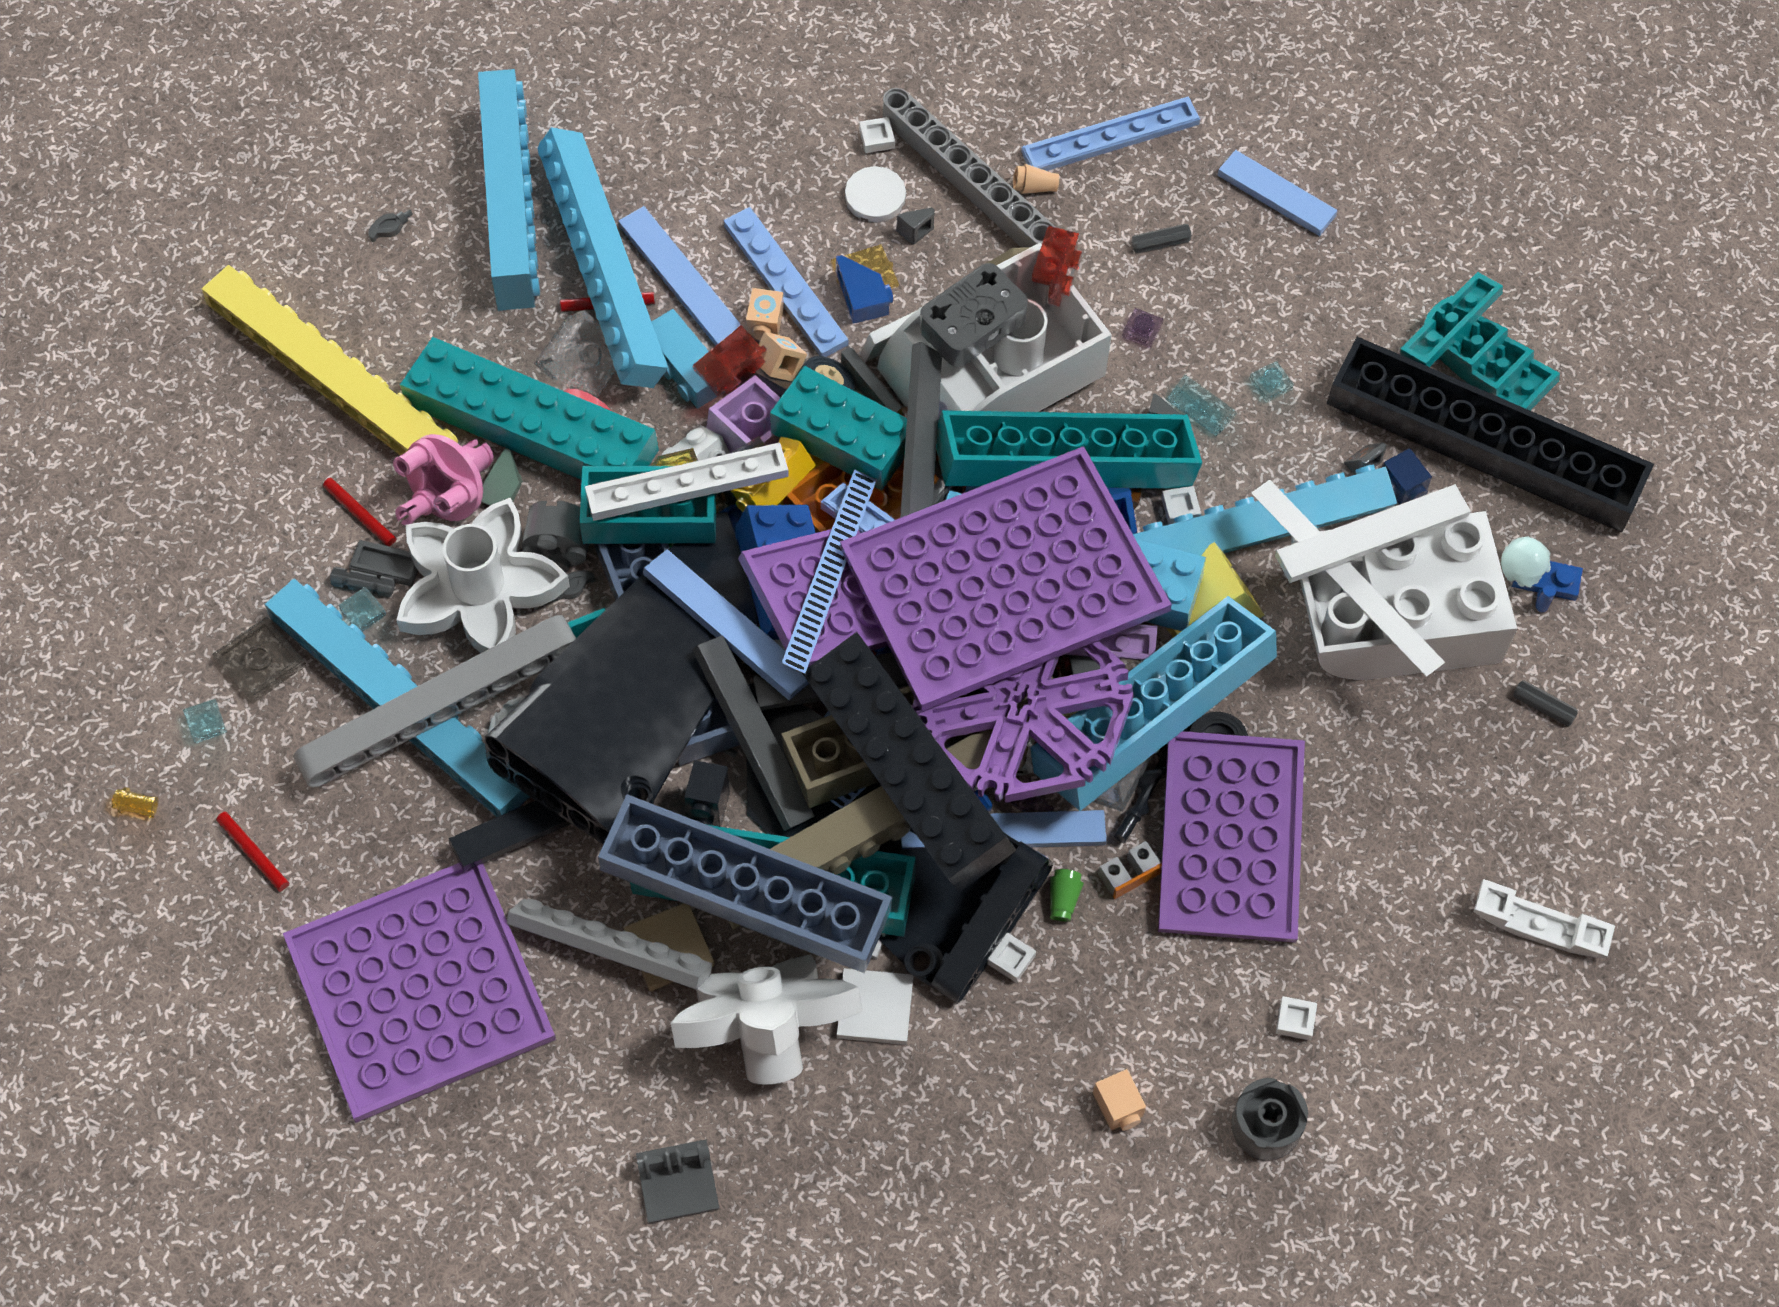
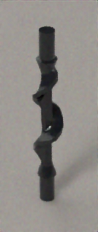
[1114,722,1194,843]

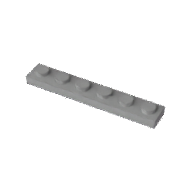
[507,899,713,990]

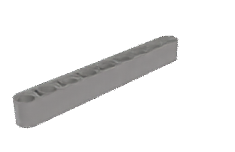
[883,88,1078,278]
[293,615,576,788]

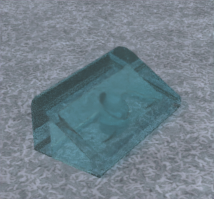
[1166,375,1238,437]

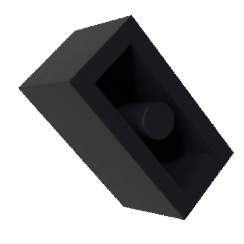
[684,760,730,827]

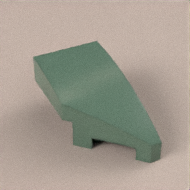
[481,448,523,506]

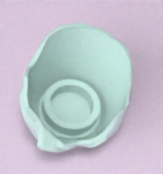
[1500,536,1551,588]

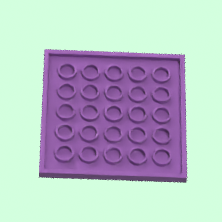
[283,863,556,1123]

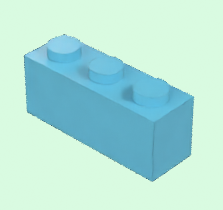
[652,309,729,409]

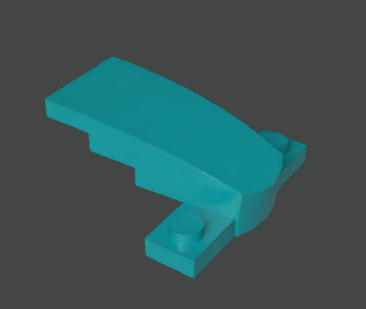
[1400,272,1560,411]

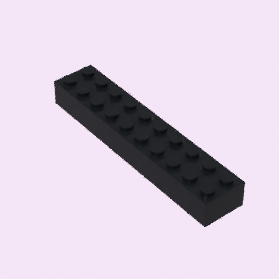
[1326,336,1654,532]

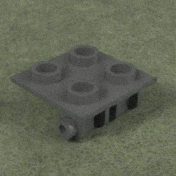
[636,1139,720,1223]

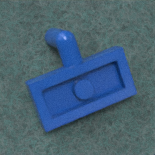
[1511,561,1583,612]

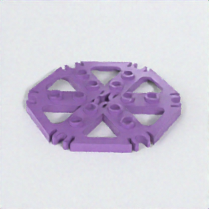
[912,641,1133,803]

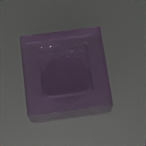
[1122,308,1164,348]

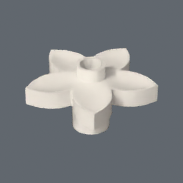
[396,498,570,653]
[671,955,863,1084]

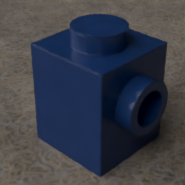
[1382,448,1432,505]

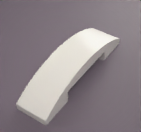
[1474,879,1615,958]

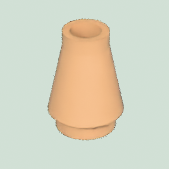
[1013,164,1059,194]

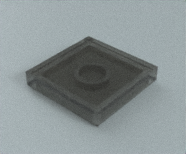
[212,616,307,704]

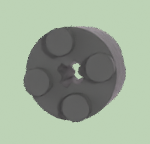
[522,501,589,572]
[1231,1078,1308,1160]

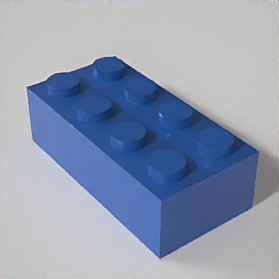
[735,505,816,640]

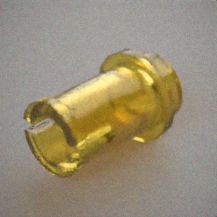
[112,787,159,818]

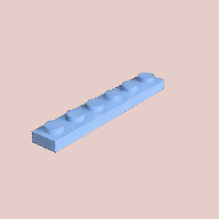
[724,207,848,357]

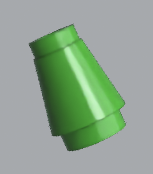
[1050,869,1084,922]

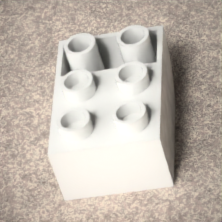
[877,243,1112,420]
[1291,511,1517,680]

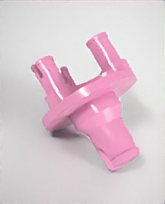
[393,434,493,525]

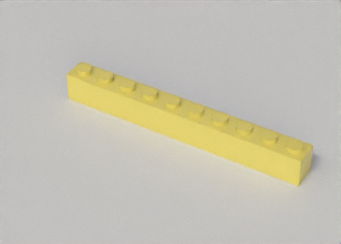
[202,265,458,456]

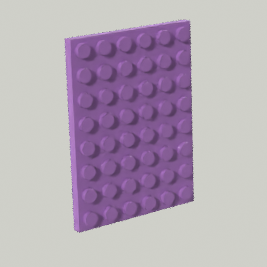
[840,446,1172,711]

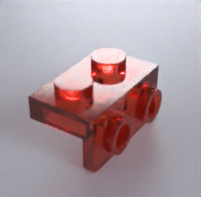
[1031,226,1082,307]
[692,325,768,397]

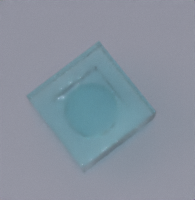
[1249,361,1294,403]
[338,587,386,632]
[183,699,227,743]

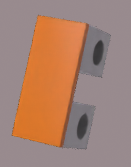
[1098,841,1162,899]

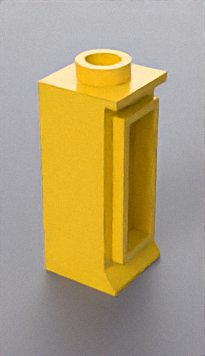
[731,437,816,512]

